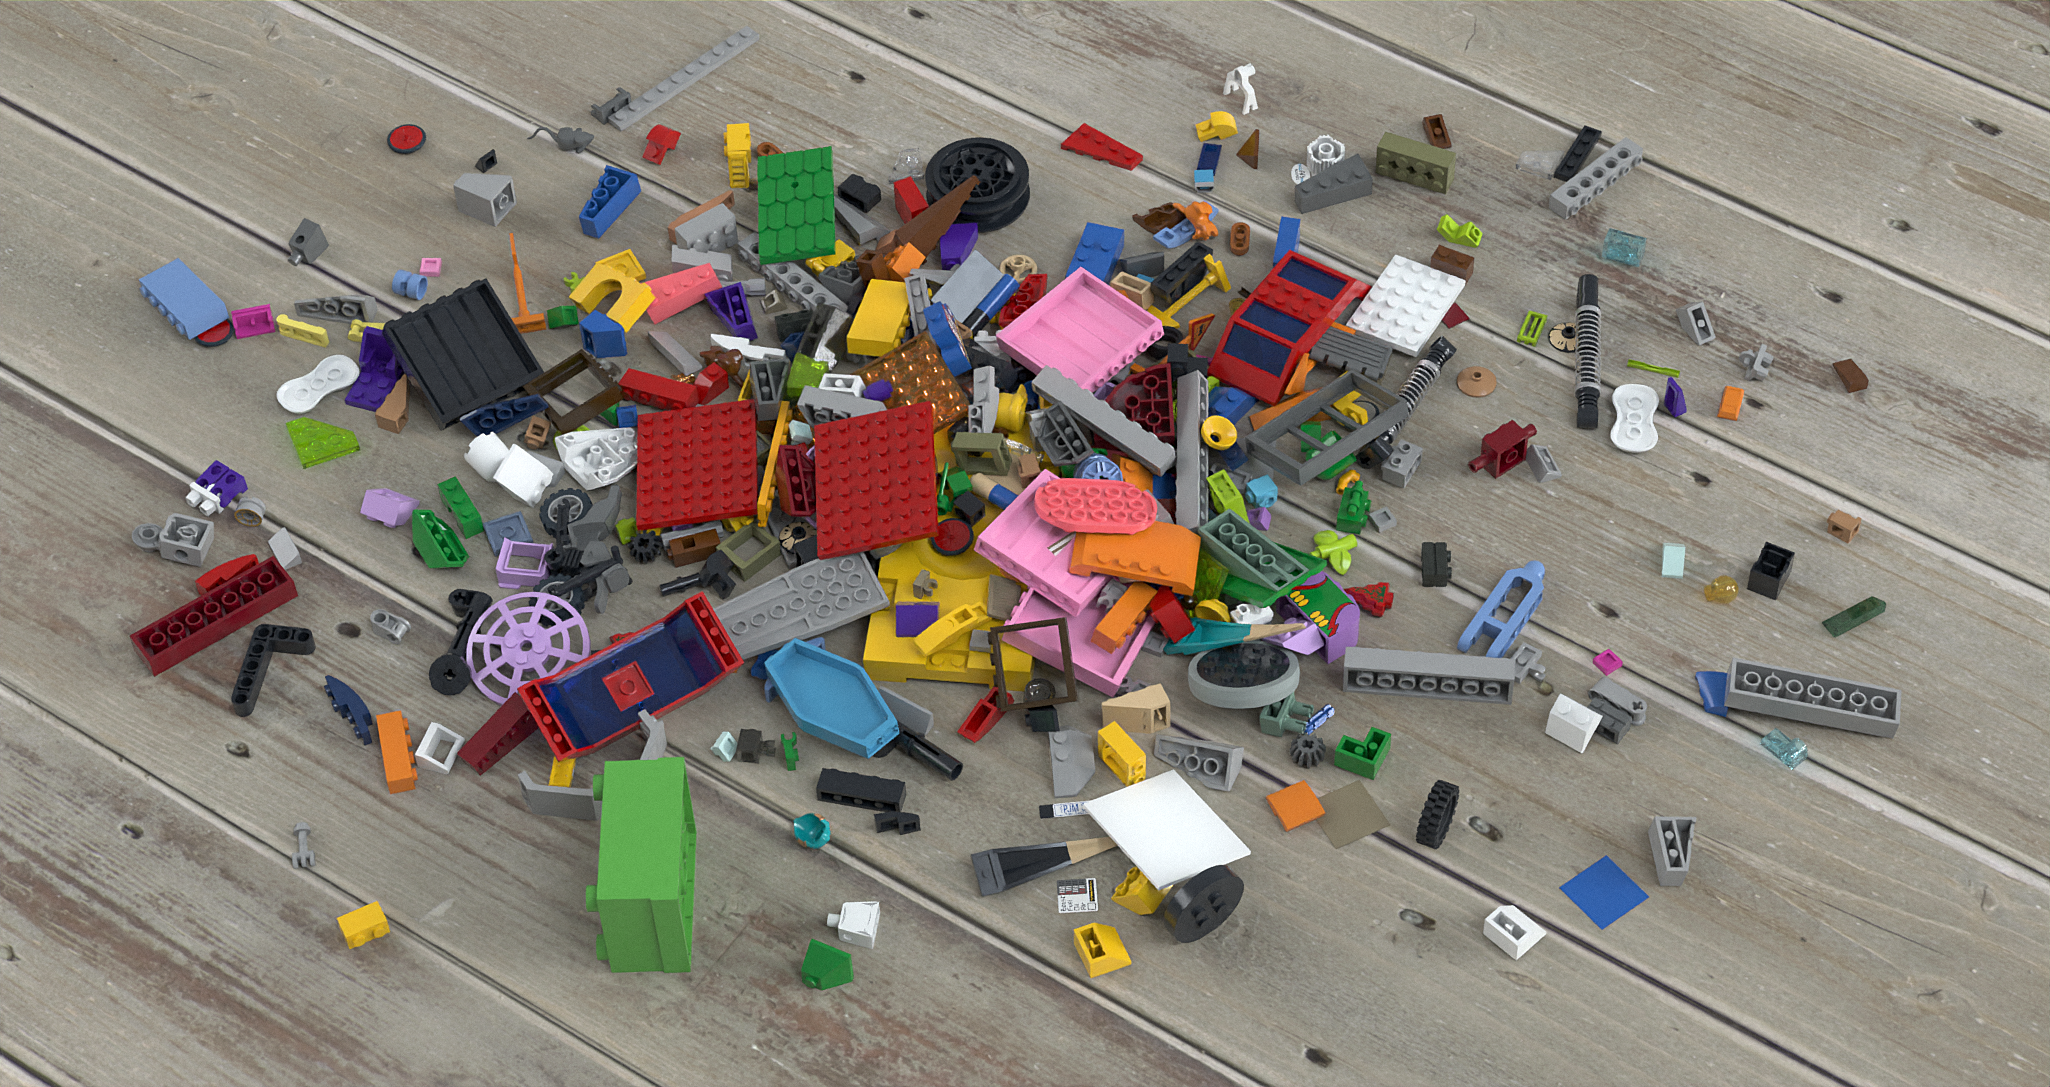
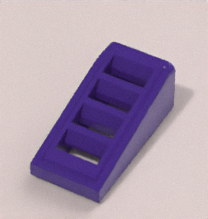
[1664,377,1687,417]

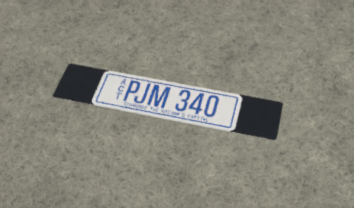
[1039,800,1092,819]

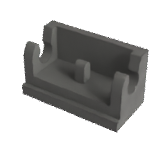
[590,87,632,125]

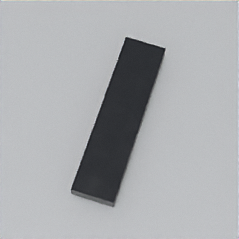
[1554,125,1602,182]

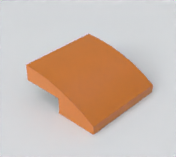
[1266,780,1325,832]

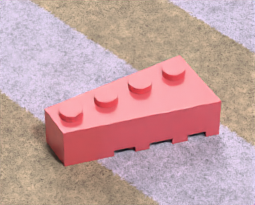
[640,263,723,324]

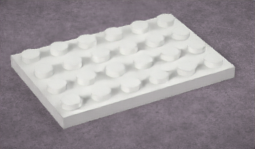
[1346,255,1465,357]

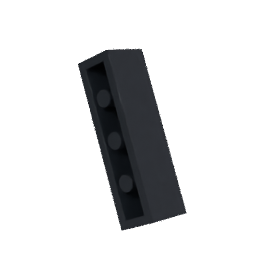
[816,768,906,812]

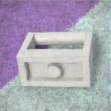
[415,722,465,774]

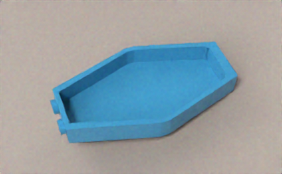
[764,638,899,759]

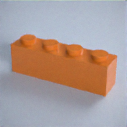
[1091,581,1158,654]
[376,710,418,794]

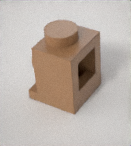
[524,416,551,450]
[1017,453,1040,489]
[1827,509,1862,544]

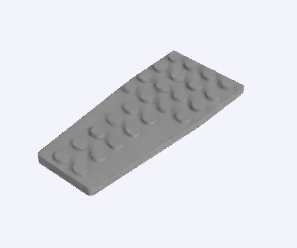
[691,552,890,669]

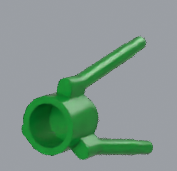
[936,462,957,516]

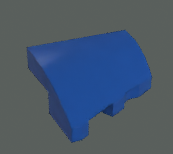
[1695,671,1729,717]

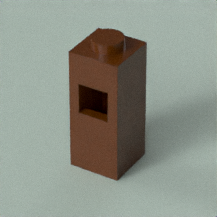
[856,249,891,288]
[666,528,721,568]

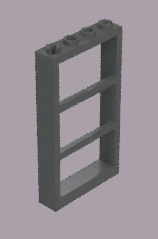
[1245,369,1408,486]

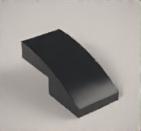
[874,812,921,835]

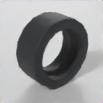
[1147,326,1184,360]

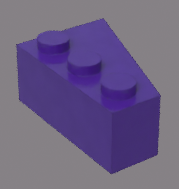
[704,282,758,341]

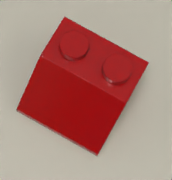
[1150,585,1195,643]

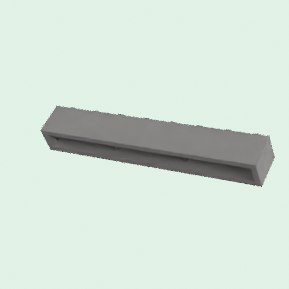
[1032,365,1176,477]

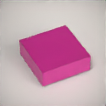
[1593,649,1623,676]

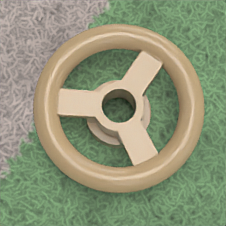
[999,255,1037,284]

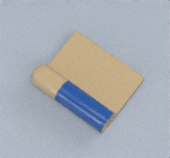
[970,452,1042,510]

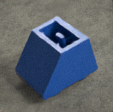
[579,310,628,358]

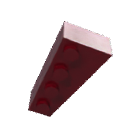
[457,692,539,776]

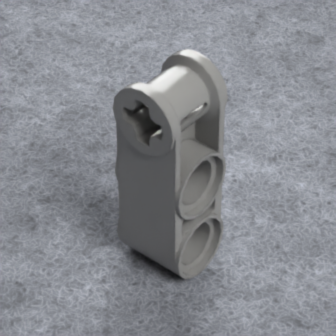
[1588,677,1647,726]

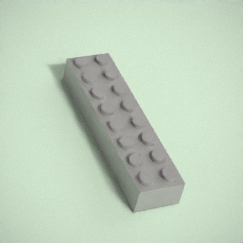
[1343,646,1515,705]
[1724,658,1902,739]

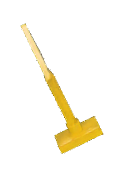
[1147,254,1231,329]

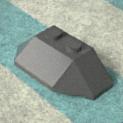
[1038,400,1095,467]

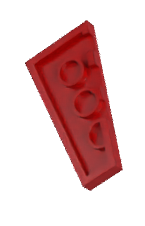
[1061,123,1143,171]

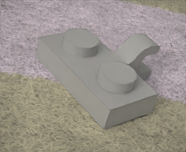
[1511,643,1546,684]

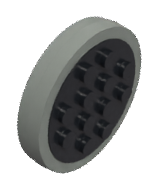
[1188,640,1300,709]

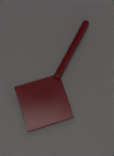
[1441,302,1470,329]

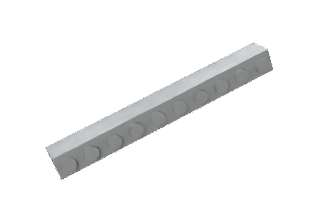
[1175,370,1208,536]

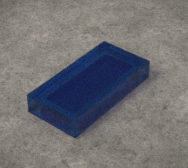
[1197,143,1222,176]

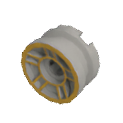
[234,496,266,527]

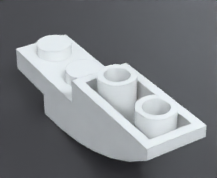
[711,334,786,369]

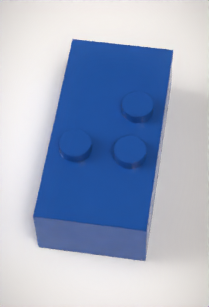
[1065,222,1124,285]

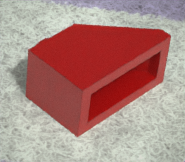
[693,362,729,405]

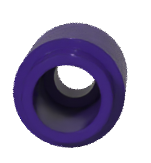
[862,379,894,402]

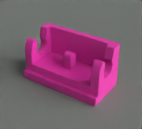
[231,304,275,339]

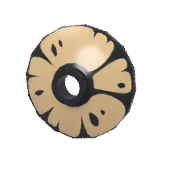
[1549,322,1579,353]
[779,522,817,554]

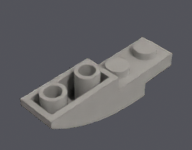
[969,365,999,433]

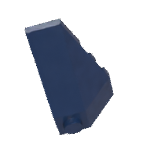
[460,394,549,437]

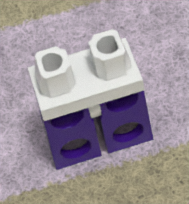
[186,460,248,516]

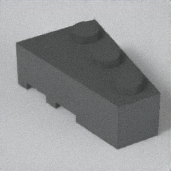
[750,358,789,421]

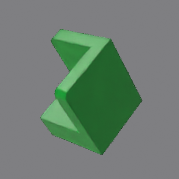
[547,306,579,329]

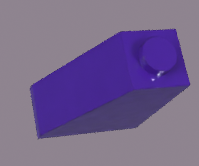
[940,223,978,271]

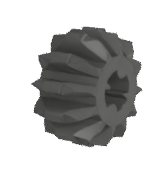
[1290,732,1326,769]

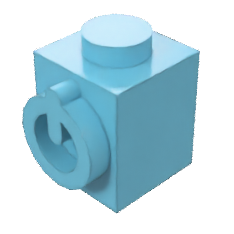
[1245,474,1278,508]

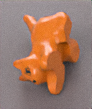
[1172,201,1218,241]

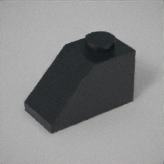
[1024,705,1060,732]

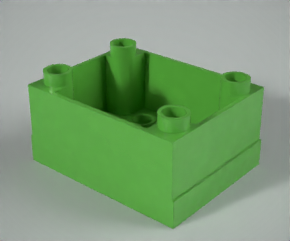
[586,757,697,973]

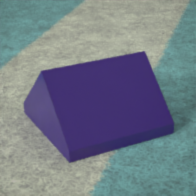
[896,601,940,637]

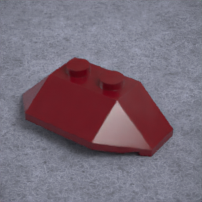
[775,445,816,517]

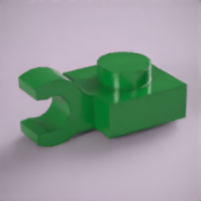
[781,732,799,771]

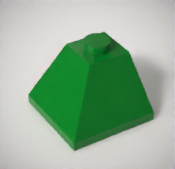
[801,939,854,991]

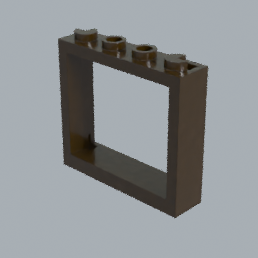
[523,349,623,435]
[988,617,1078,712]

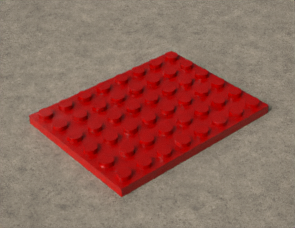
[636,399,758,531]
[814,401,939,560]

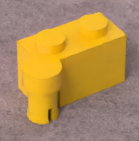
[805,239,855,277]

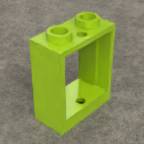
[1206,469,1250,524]

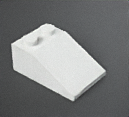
[493,444,553,508]

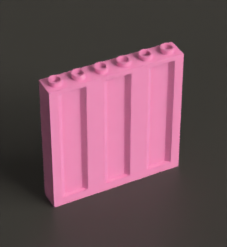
[996,267,1164,393]
[974,469,1114,617]

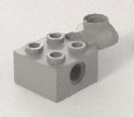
[132,513,214,567]

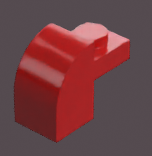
[642,124,681,165]

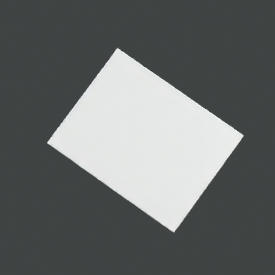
[1083,769,1251,890]

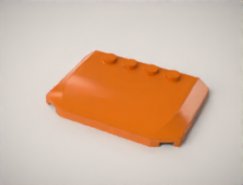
[1069,521,1201,596]

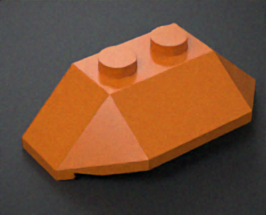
[1111,453,1153,495]

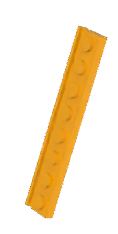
[757,401,793,527]

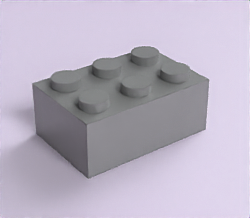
[675,203,738,253]

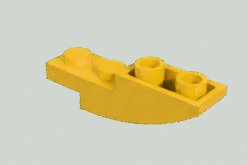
[913,601,992,657]

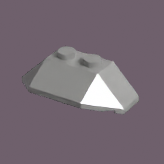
[1048,725,1095,799]

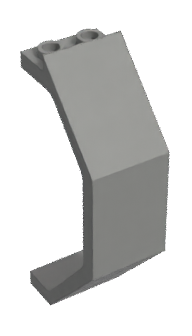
[518,709,667,821]

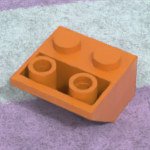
[884,242,926,282]

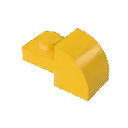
[1196,111,1238,142]

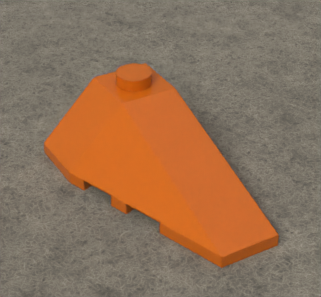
[1249,388,1332,431]

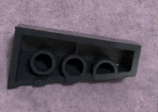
[941,338,1018,390]

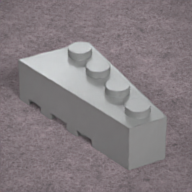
[797,385,887,428]

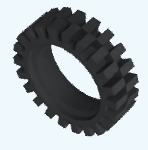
[1416,780,1460,850]

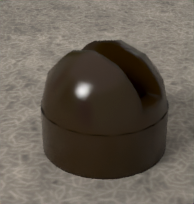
[1180,594,1198,611]

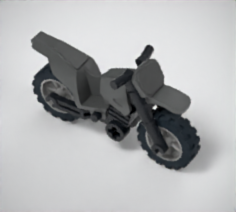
[529,485,633,627]

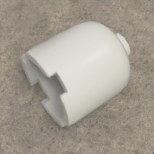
[464,432,509,482]

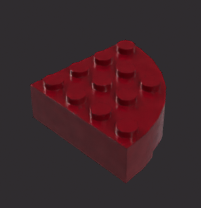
[1094,363,1175,450]

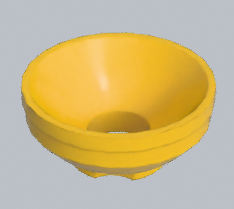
[1201,416,1237,450]
[1195,599,1231,622]

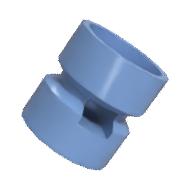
[392,270,428,300]

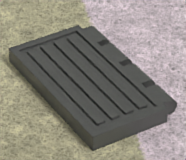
[1307,326,1393,381]

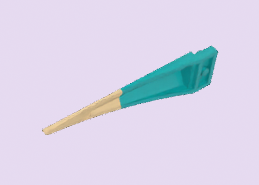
[1163,618,1306,655]

